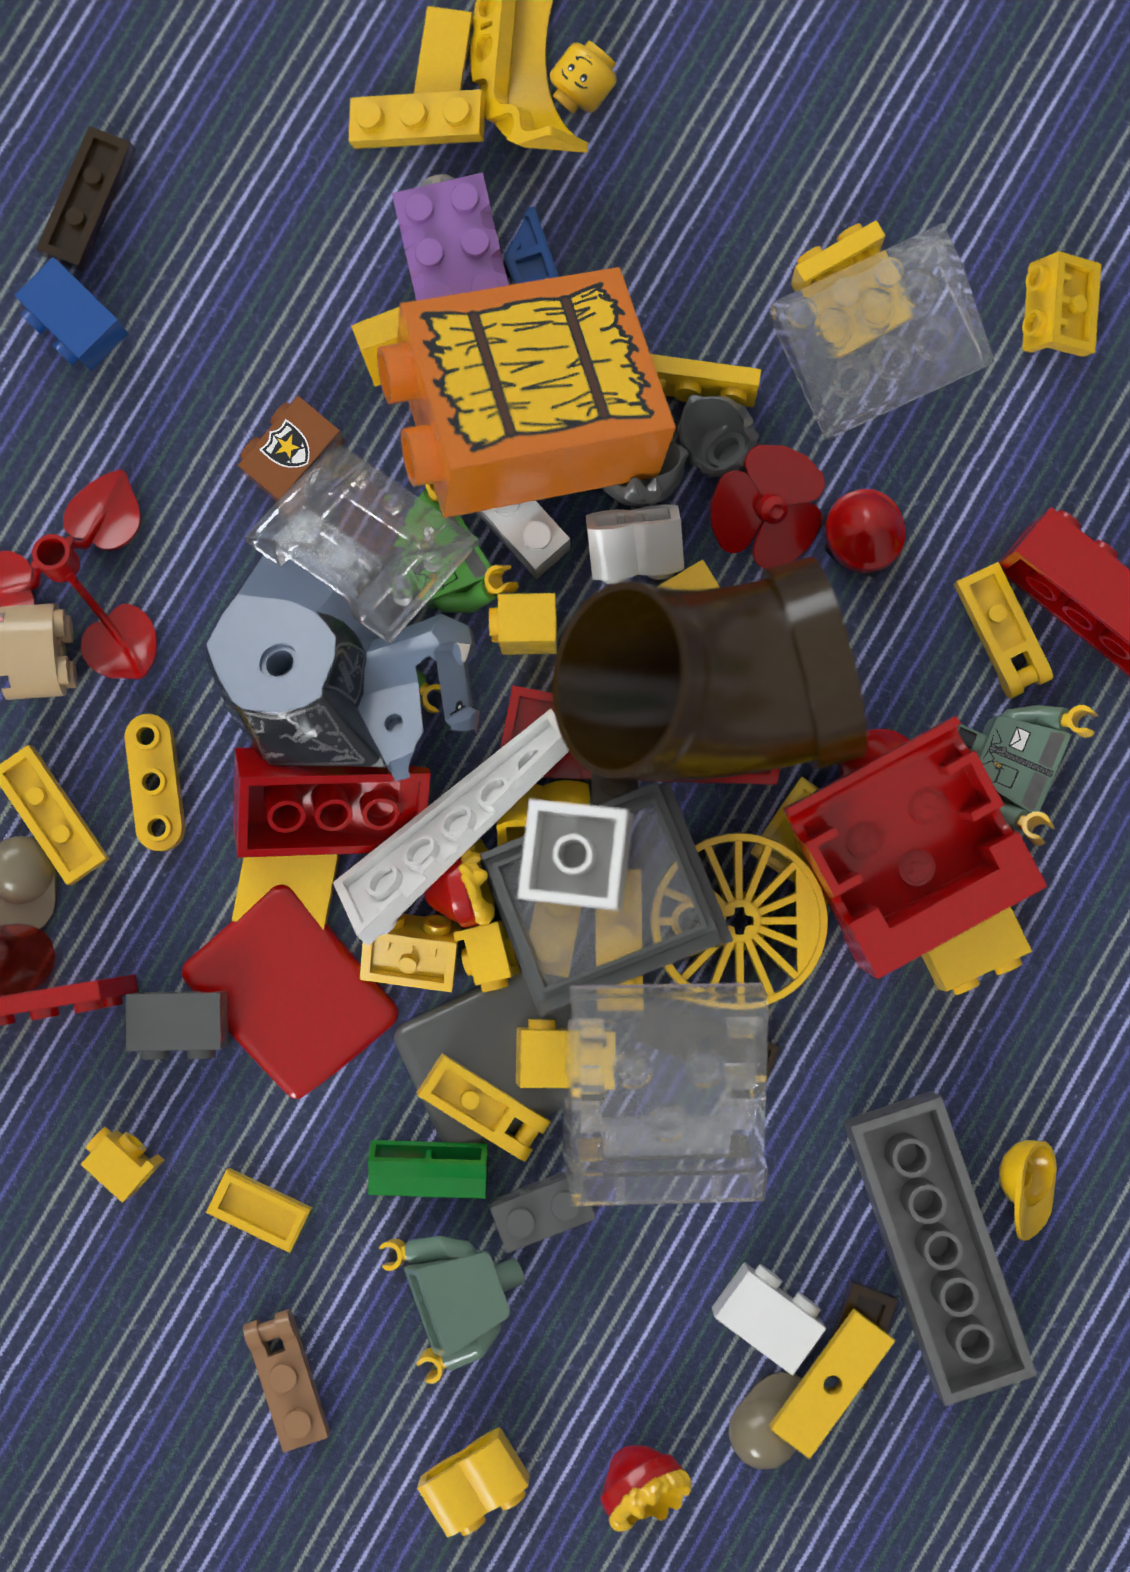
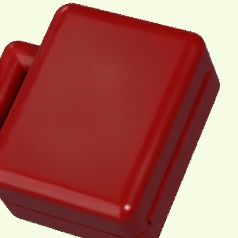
[182,884,398,1099]

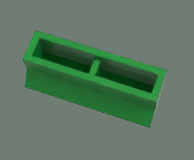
[368,1140,488,1199]

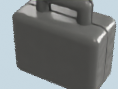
[394,967,604,1144]

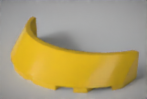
[470,0,589,153]

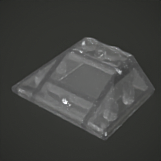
[244,441,479,644]

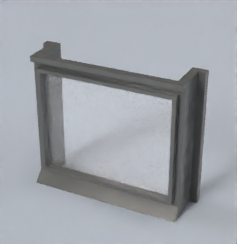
[480,782,734,1018]

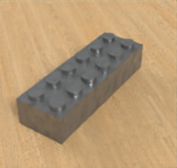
[843,1091,1037,1406]

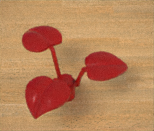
[0,469,158,679]

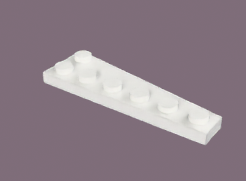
[333,709,569,945]

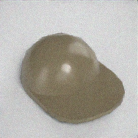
[0,835,57,936]
[728,1372,803,1470]

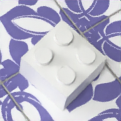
[518,799,633,911]

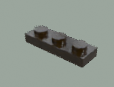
[36,126,135,272]

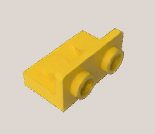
[1022,251,1102,357]
[360,913,462,992]

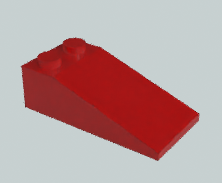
[233,747,431,858]

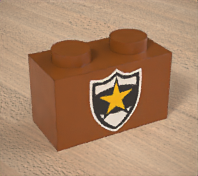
[238,396,345,510]

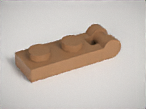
[243,1309,331,1453]

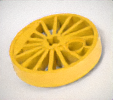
[650,832,828,1010]

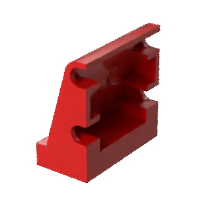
[784,716,1048,979]

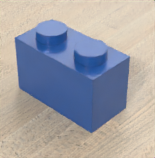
[14,257,129,371]

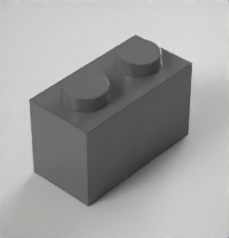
[126,991,229,1060]
[490,1166,596,1253]

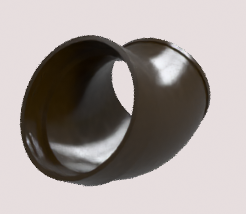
[553,557,867,781]

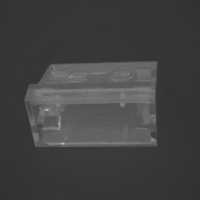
[562,983,768,1206]

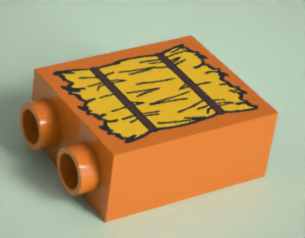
[377,267,676,518]

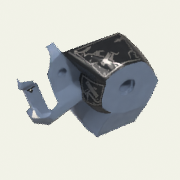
[206,554,480,781]

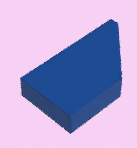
[504,206,559,285]

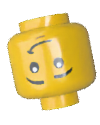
[550,40,617,114]

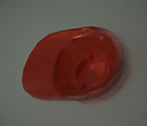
[0,923,55,995]

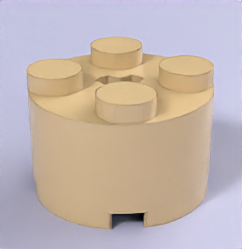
[0,603,77,700]

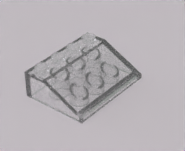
[770,223,995,440]

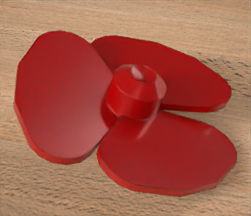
[710,445,825,569]

